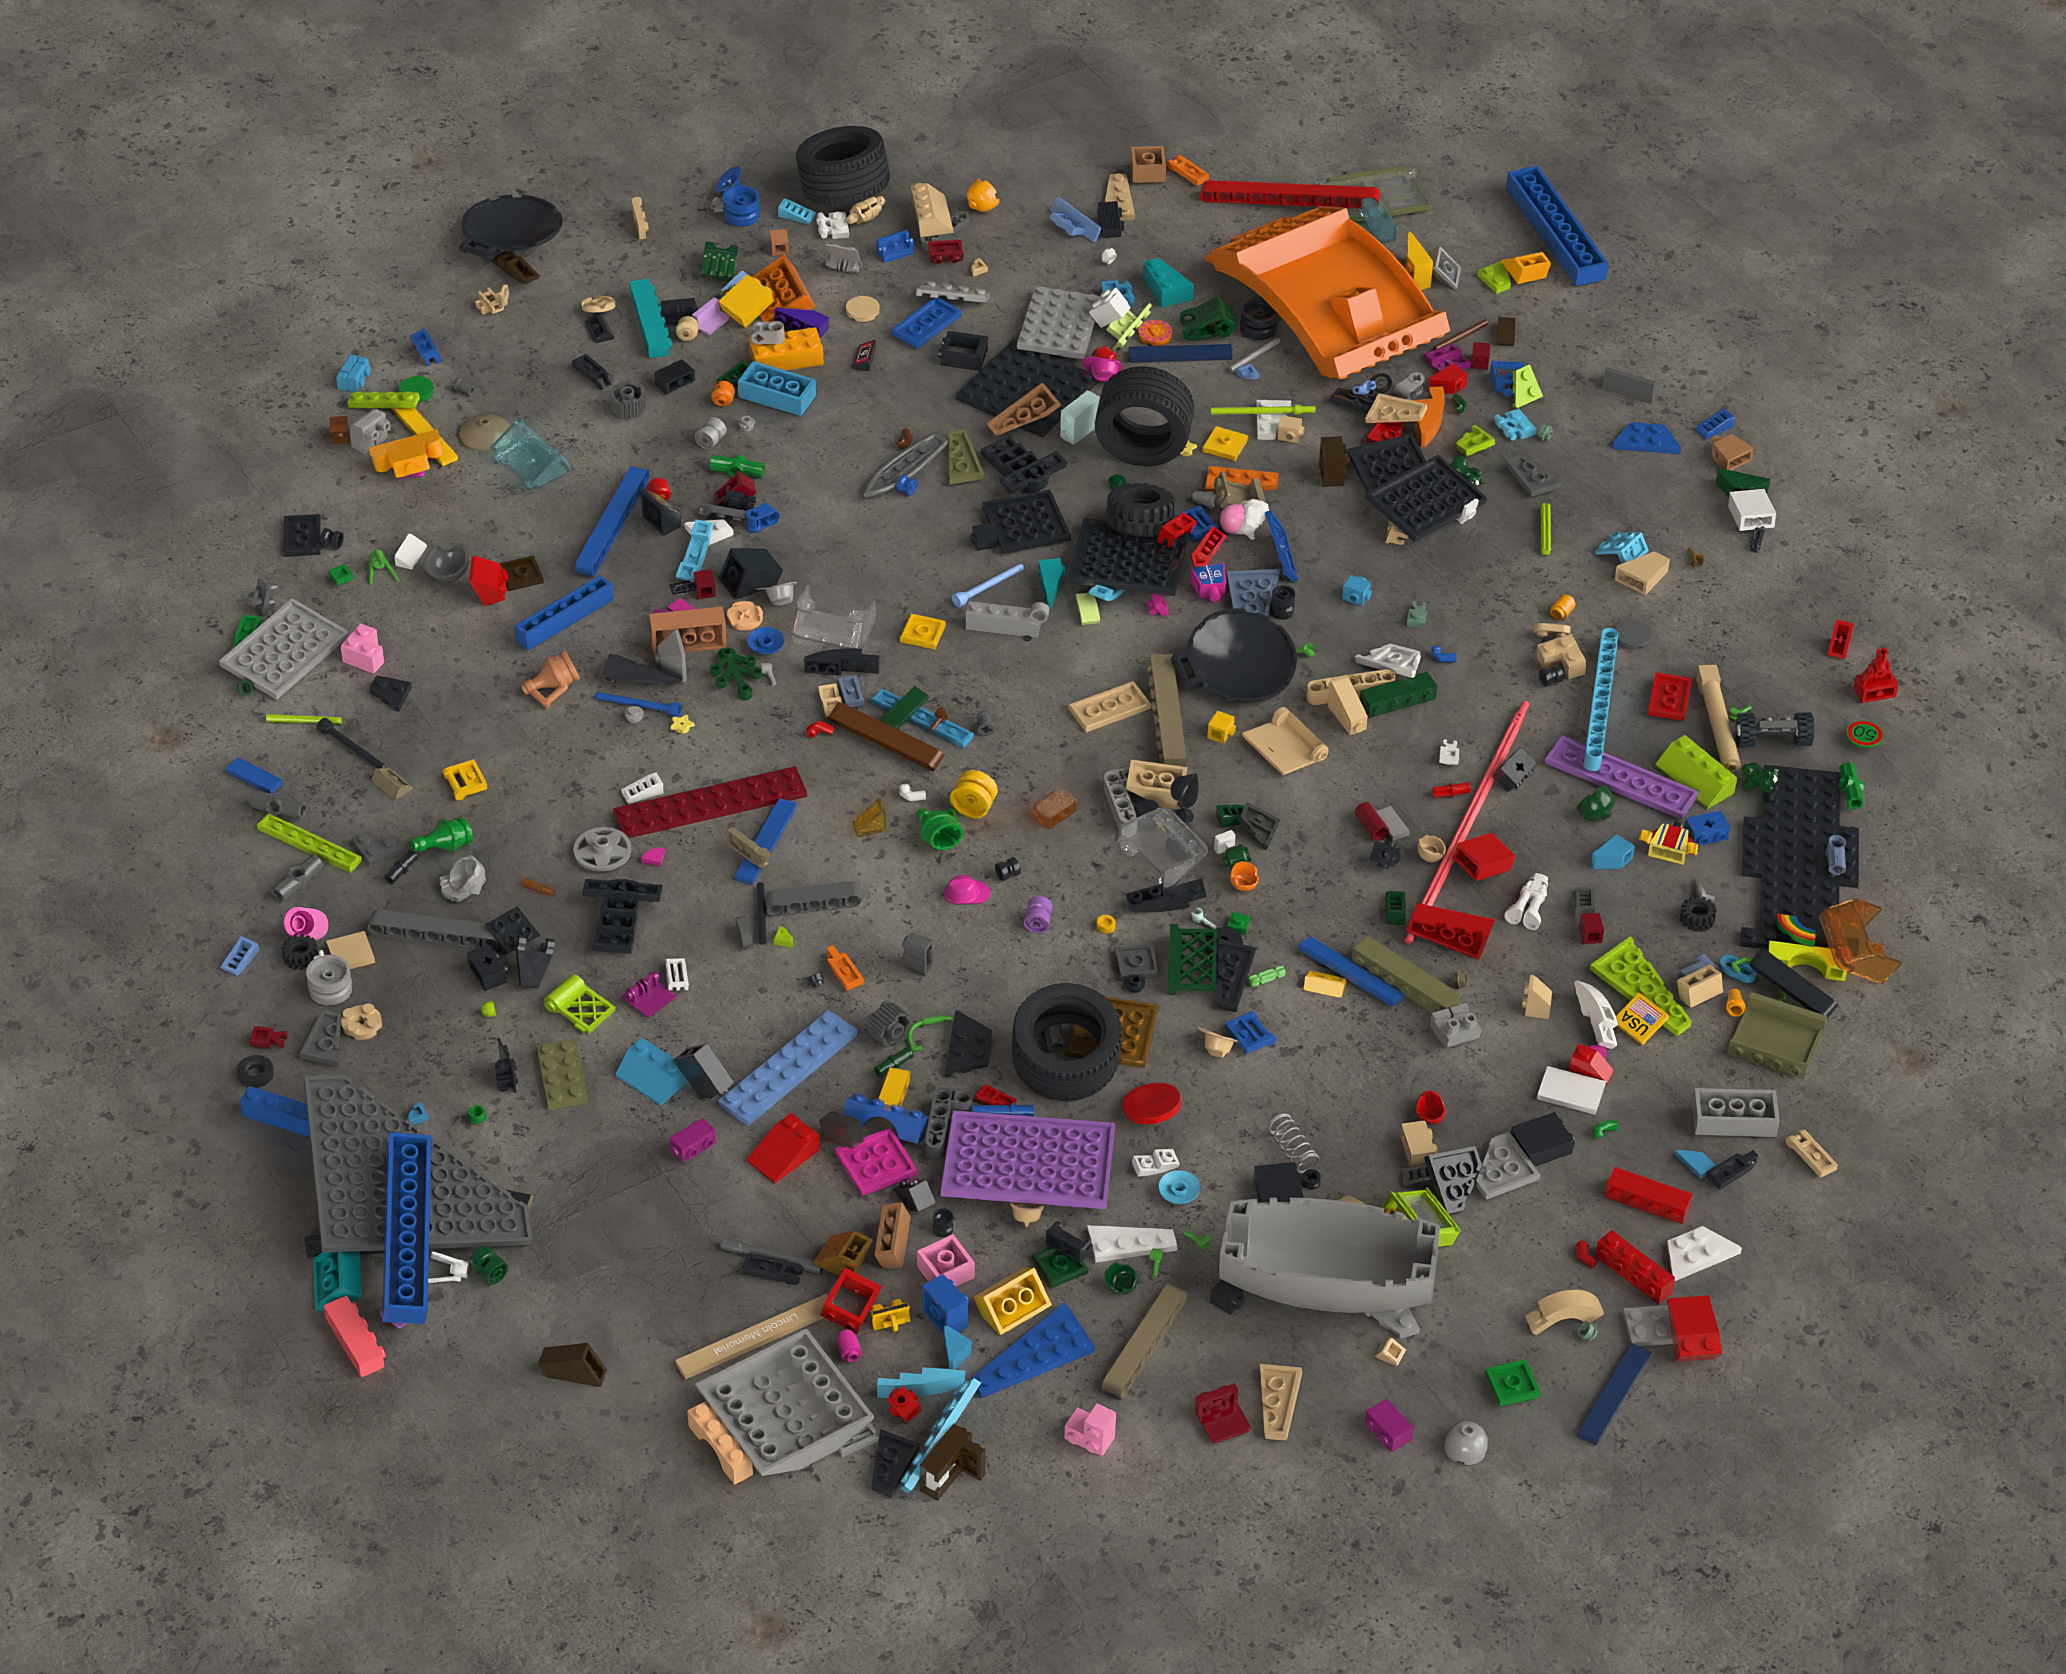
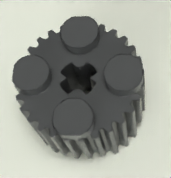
[610,380,646,420]
[866,1000,913,1048]

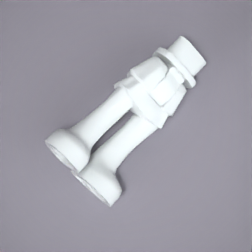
[1504,873,1548,930]

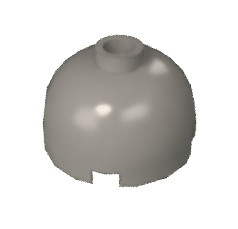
[1444,1421,1488,1465]

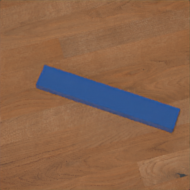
[735,798,797,885]
[1298,937,1405,1007]

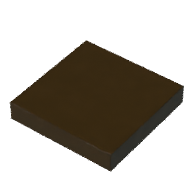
[499,555,544,591]

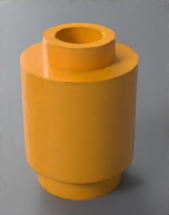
[1550,594,1576,620]

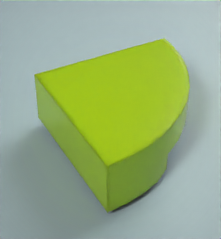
[773,926,793,948]

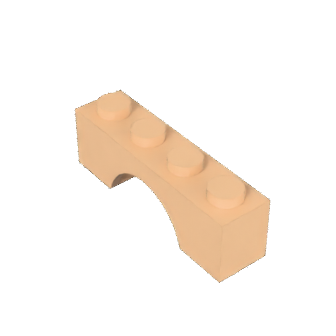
[688,1401,753,1485]

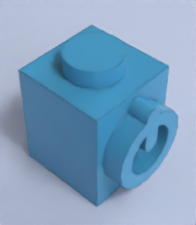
[1342,575,1372,606]

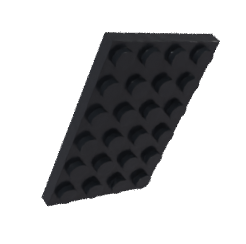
[1365,455,1488,542]

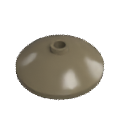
[459,414,512,452]

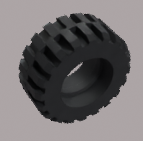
[1106,483,1175,537]

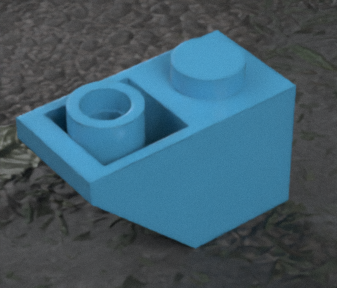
[1591,834,1635,869]

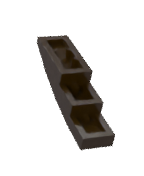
[491,251,540,284]

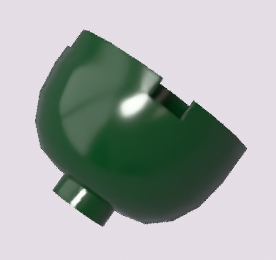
[1577,785,1615,821]

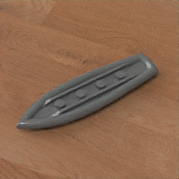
[863,432,949,498]

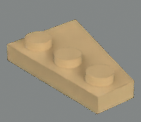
[1365,393,1428,423]

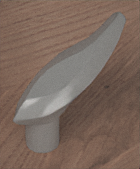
[1695,877,1715,904]

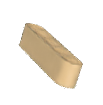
[1306,669,1396,705]

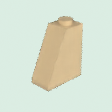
[1615,551,1670,595]
[1328,675,1368,735]

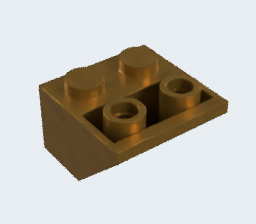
[813,1230,873,1276]

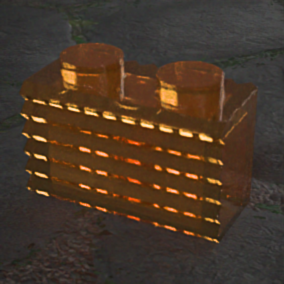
[1033,788,1077,829]

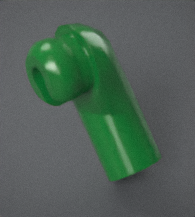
[1591,1120,1618,1138]

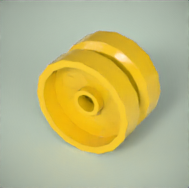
[949,770,998,819]

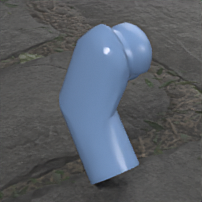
[1353,380,1376,395]

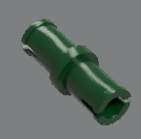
[874,1047,913,1078]

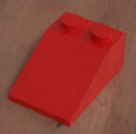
[747,1113,820,1184]
[1667,1295,1722,1362]

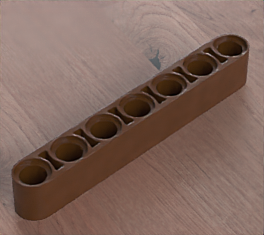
[828,702,945,771]

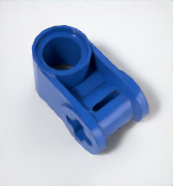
[746,502,780,533]

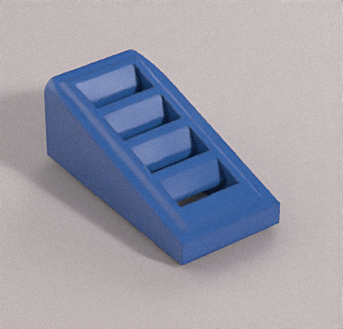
[1695,408,1735,439]

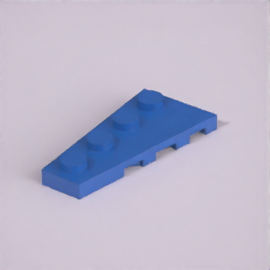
[1265,510,1298,583]

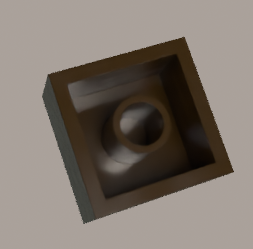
[1319,436,1349,487]

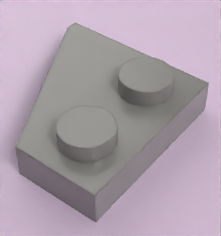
[1365,1308,1420,1339]

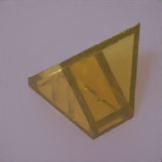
[852,798,886,837]

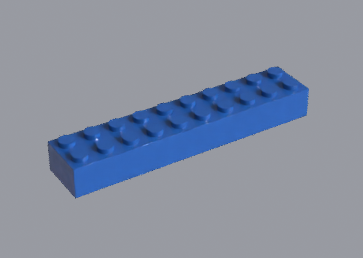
[1506,165,1608,286]
[382,1132,431,1324]

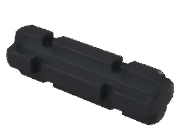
[1750,526,1765,552]

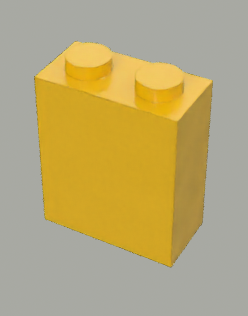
[719,274,774,328]

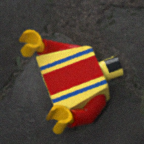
[1639,821,1698,865]

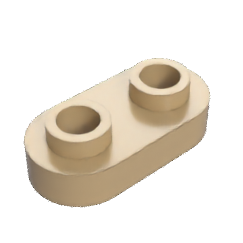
[1534,623,1571,638]

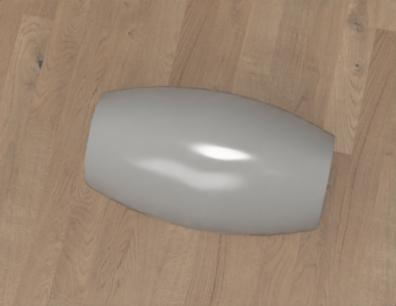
[1219,1198,1440,1313]

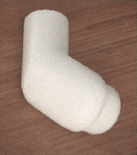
[899,784,926,801]

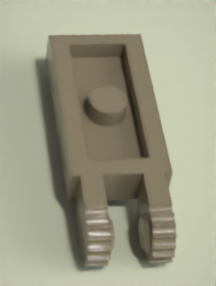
[727,827,771,869]

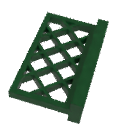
[1167,924,1218,995]

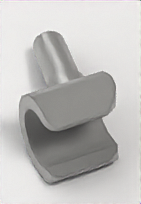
[761,663,777,686]

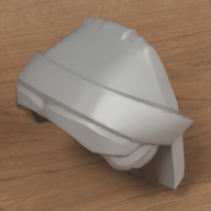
[439,855,486,902]

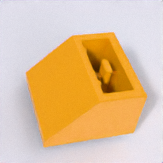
[1501,252,1551,284]

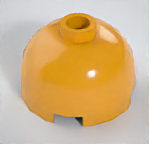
[967,178,1000,212]

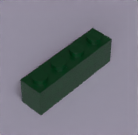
[1360,671,1437,718]

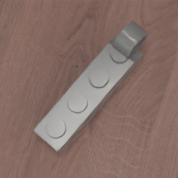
[966,601,1050,638]

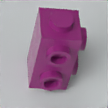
[670,1118,716,1163]

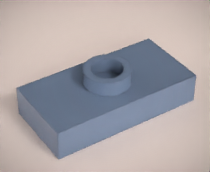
[838,675,864,708]

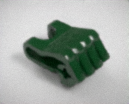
[700,241,739,281]
[1179,297,1237,340]

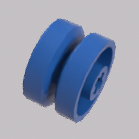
[723,185,760,226]

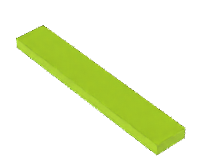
[257,813,362,873]

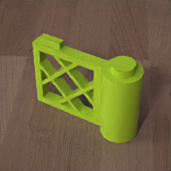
[544,974,616,1034]

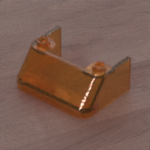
[1819,899,1902,984]

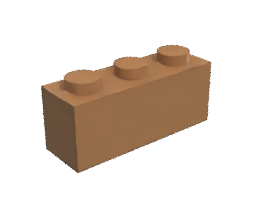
[875,1202,911,1270]

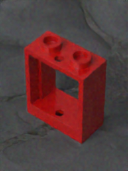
[820,1268,882,1334]

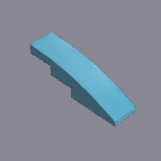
[877,1367,965,1398]

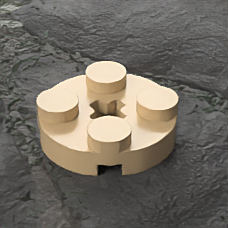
[341,1003,382,1040]

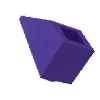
[774,307,829,338]

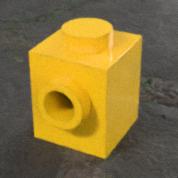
[1207,711,1236,744]

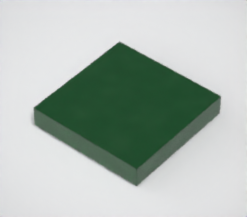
[1032,1247,1089,1288]

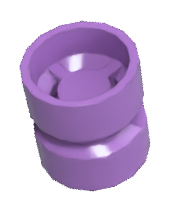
[1024,896,1053,933]

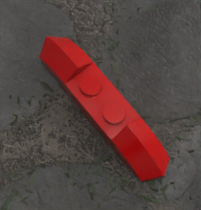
[1190,526,1227,568]

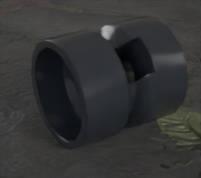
[1271,585,1295,620]

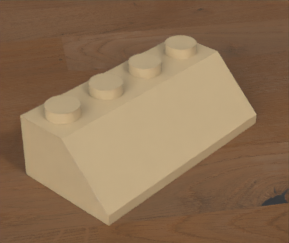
[911,183,954,237]

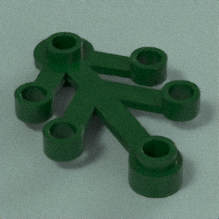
[710,647,762,700]

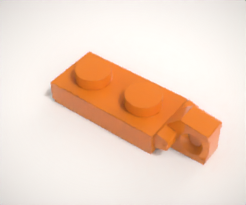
[826,945,864,991]

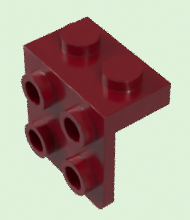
[1195,1383,1251,1443]

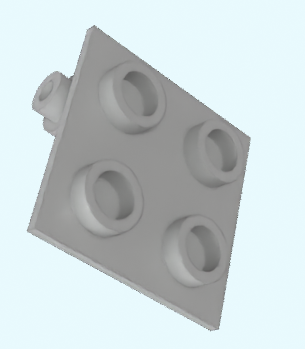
[825,244,862,274]

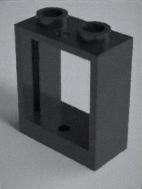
[938,331,988,371]

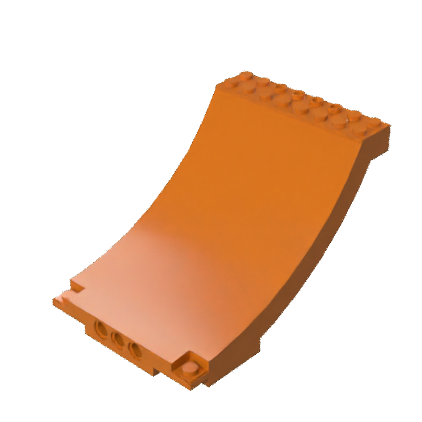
[1204,206,1450,380]

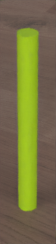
[266,714,342,724]

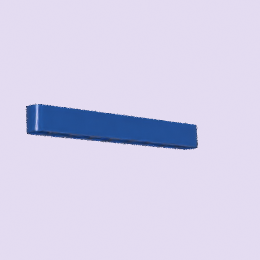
[575,466,649,577]

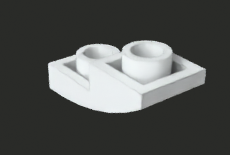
[1131,1149,1180,1176]

